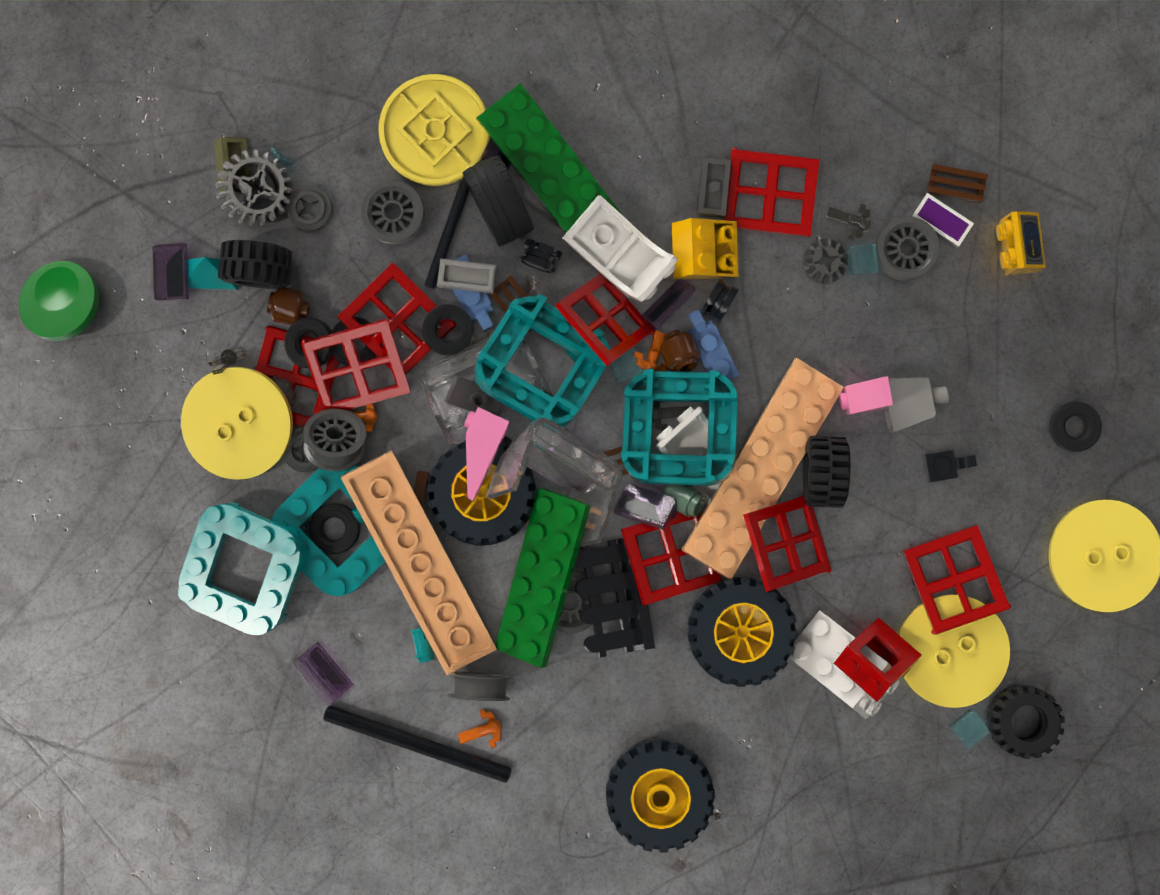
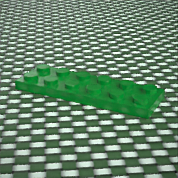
[476,83,623,234]
[495,488,591,668]

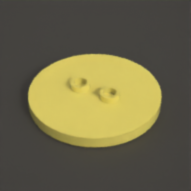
[379,74,490,187]
[181,367,293,480]
[1048,500,1160,612]
[899,594,1010,708]

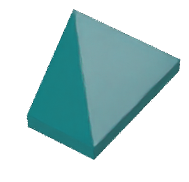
[182,257,238,290]

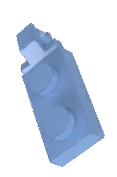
[453,254,494,332]
[688,309,740,380]

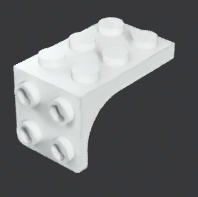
[562,195,678,302]
[655,406,738,504]
[789,610,899,719]

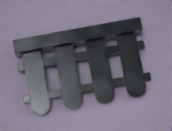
[574,536,655,658]

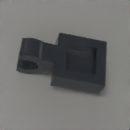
[924,450,977,482]

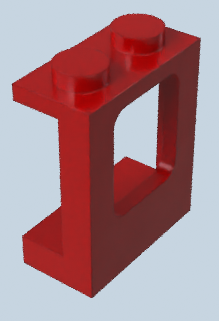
[833,618,922,702]

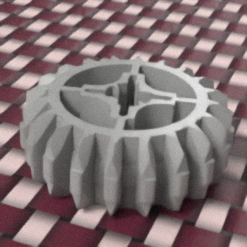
[215,149,292,226]

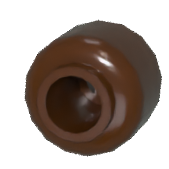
[267,287,310,325]
[660,330,701,372]

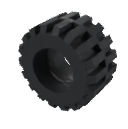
[217,240,292,289]
[803,436,851,508]
[986,685,1065,759]

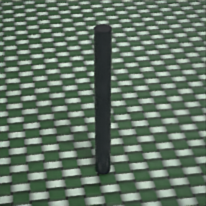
[424,180,469,289]

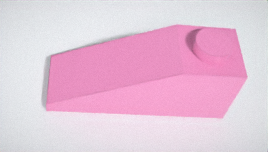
[839,376,893,415]
[464,407,510,501]

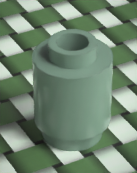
[663,485,706,517]

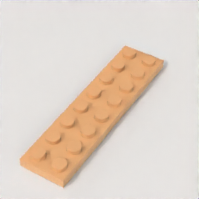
[682,358,843,579]
[341,450,497,675]

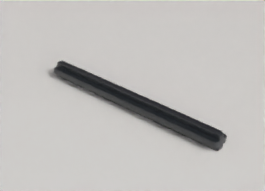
[323,706,511,783]

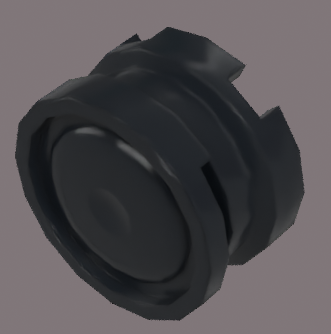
[518,239,562,274]
[700,279,739,323]

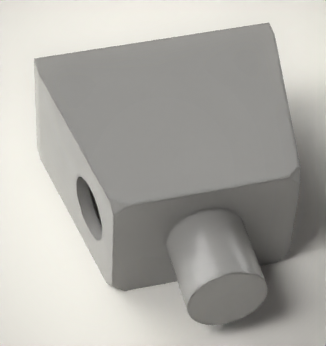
[884,378,949,433]

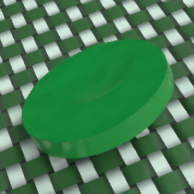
[19,261,99,341]

